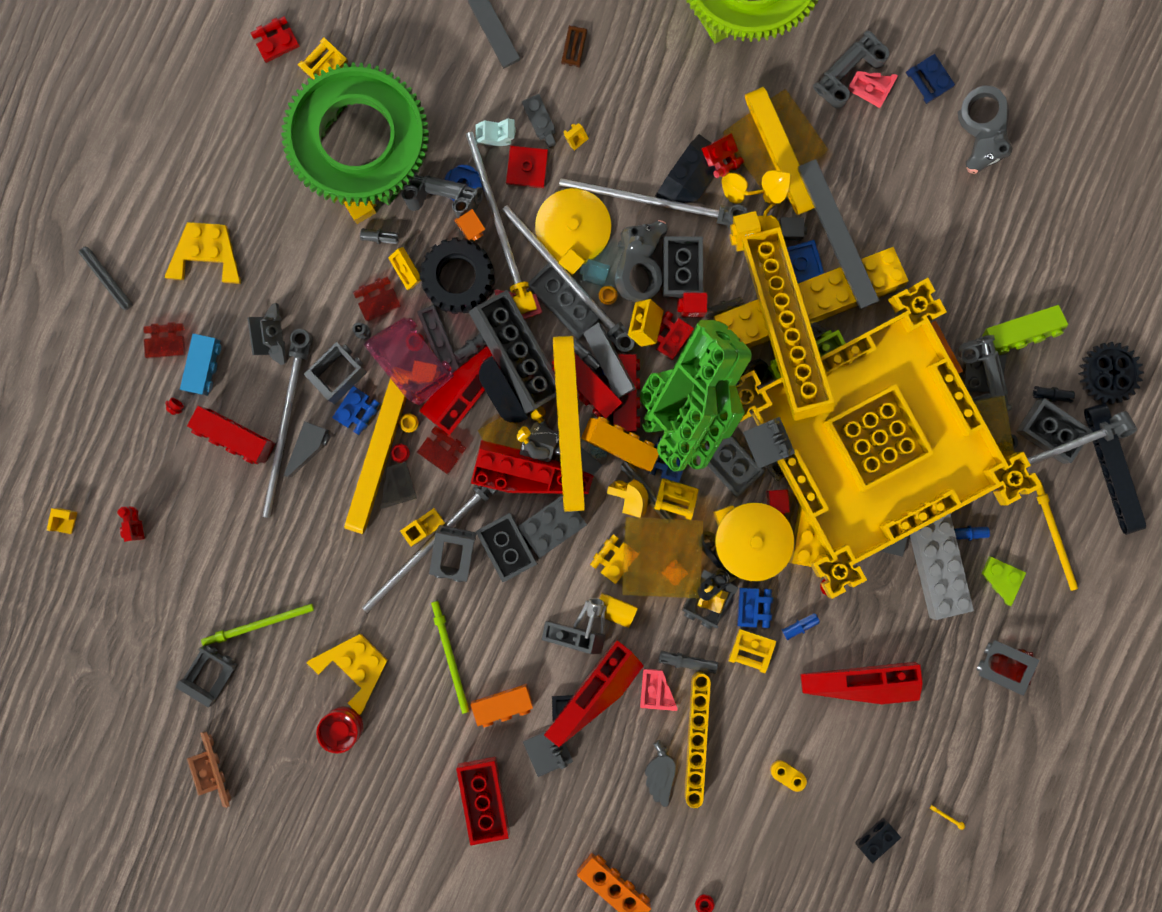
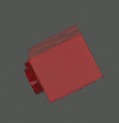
[677,293,707,318]

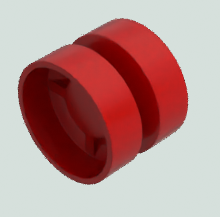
[316,707,363,754]

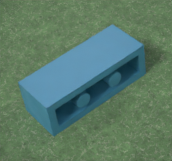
[180,334,222,396]

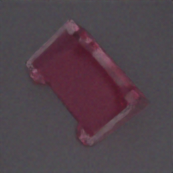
[364,317,454,406]

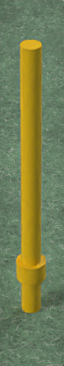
[1036,479,1078,591]

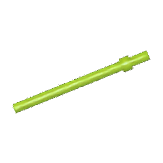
[431,601,469,714]
[201,604,314,646]

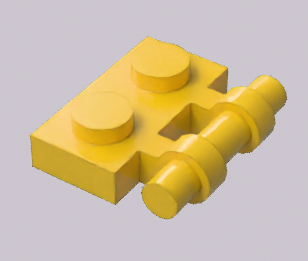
[590,534,639,584]

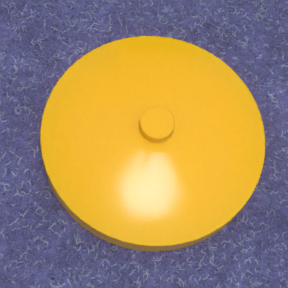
[535,188,611,264]
[715,503,794,581]

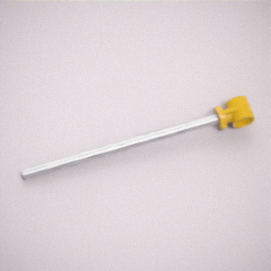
[466,132,537,314]

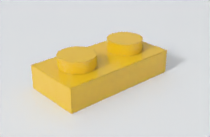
[388,247,421,290]

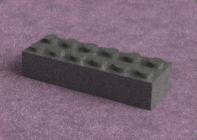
[469,290,556,413]

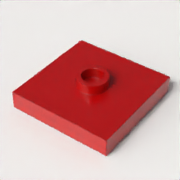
[506,145,548,189]

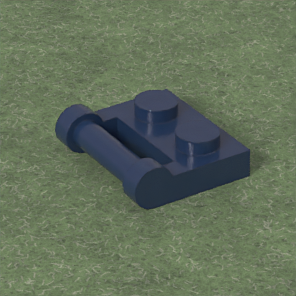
[906,54,955,104]

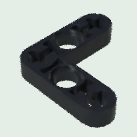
[697,531,738,601]

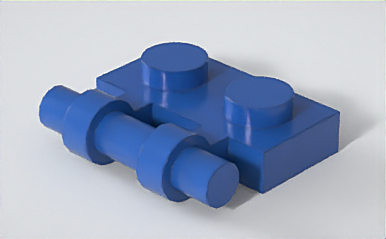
[332,386,380,435]
[737,587,773,628]

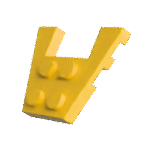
[165,222,241,284]
[306,633,388,715]

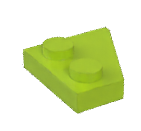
[981,557,1026,606]

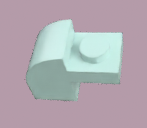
[475,118,516,146]

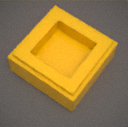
[558,247,585,275]

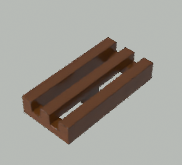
[561,25,587,68]

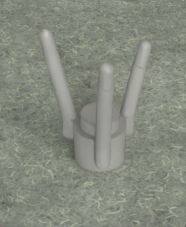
[573,598,606,639]

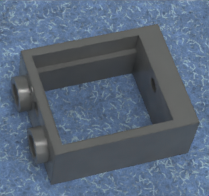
[304,342,367,405]

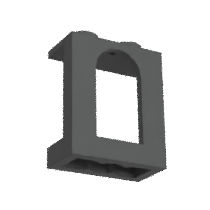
[429,525,477,582]
[682,569,738,629]
[976,640,1040,696]
[176,645,237,707]

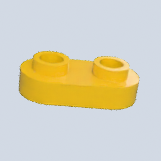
[770,760,807,792]

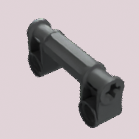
[813,31,889,109]
[401,172,483,218]
[958,335,1012,418]

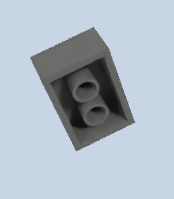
[663,236,703,298]
[1016,398,1093,464]
[517,495,587,558]
[476,513,538,582]

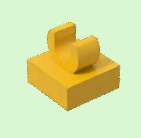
[563,123,589,151]

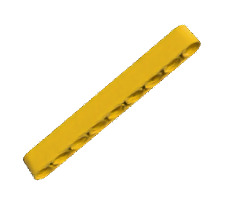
[553,336,584,512]
[344,366,412,534]

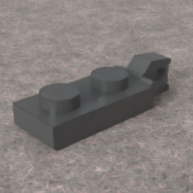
[522,94,556,148]

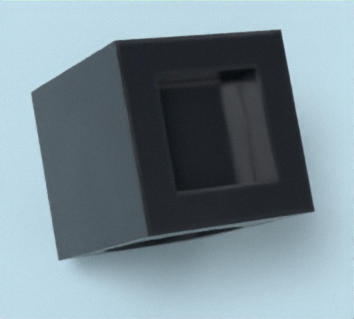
[741,359,772,383]

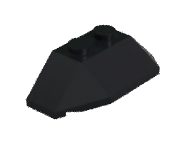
[655,134,716,204]

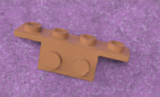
[187,732,231,808]

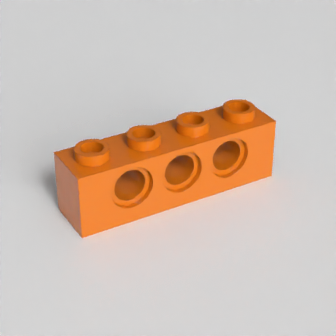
[577,853,651,912]

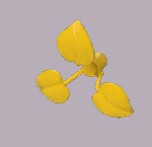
[721,170,792,232]

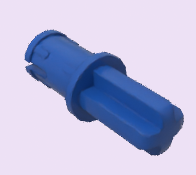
[954,526,990,541]
[781,613,820,641]

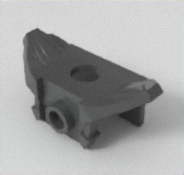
[247,303,287,365]

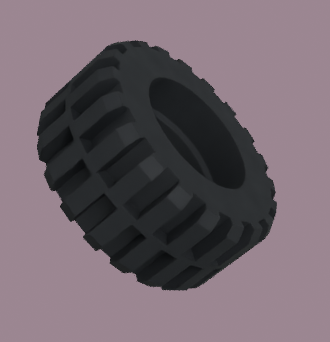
[420,237,495,314]

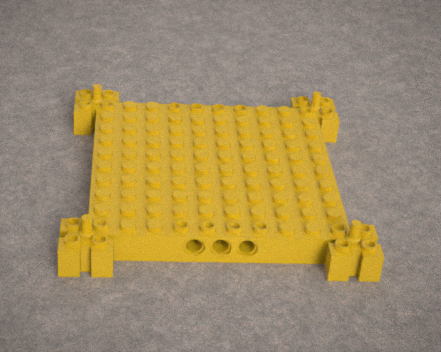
[736,278,1043,599]

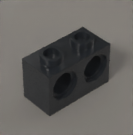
[855,818,901,864]

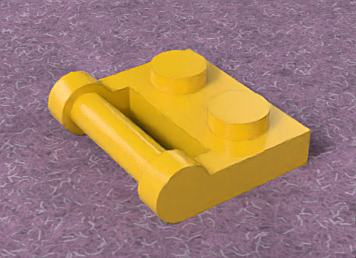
[297,37,348,80]
[654,478,699,520]
[728,628,776,674]

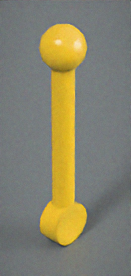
[930,805,965,830]

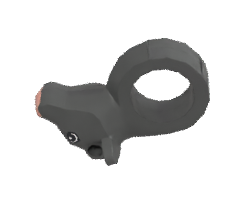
[958,85,1013,174]
[615,220,668,302]

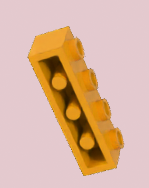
[581,417,659,472]

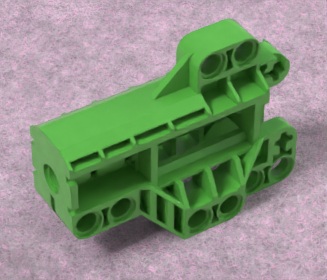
[640,320,752,471]

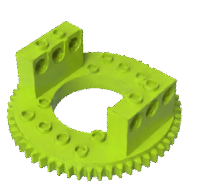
[686,0,818,44]

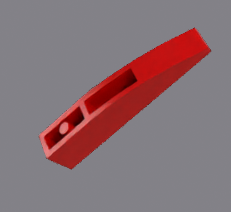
[419,346,499,435]
[471,440,593,494]
[544,640,644,747]
[800,662,923,705]

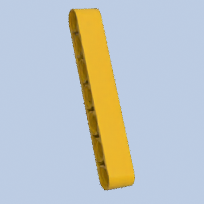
[745,87,815,215]
[684,671,711,808]

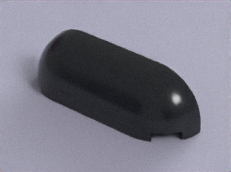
[479,356,528,423]

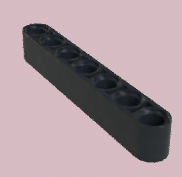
[1084,403,1146,535]

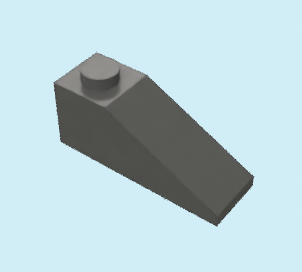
[284,421,330,477]
[542,621,606,654]

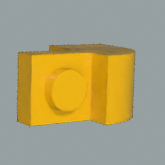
[607,479,648,518]
[400,508,446,547]

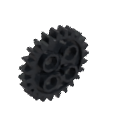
[1078,342,1144,404]

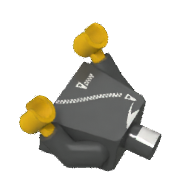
[517,406,560,462]

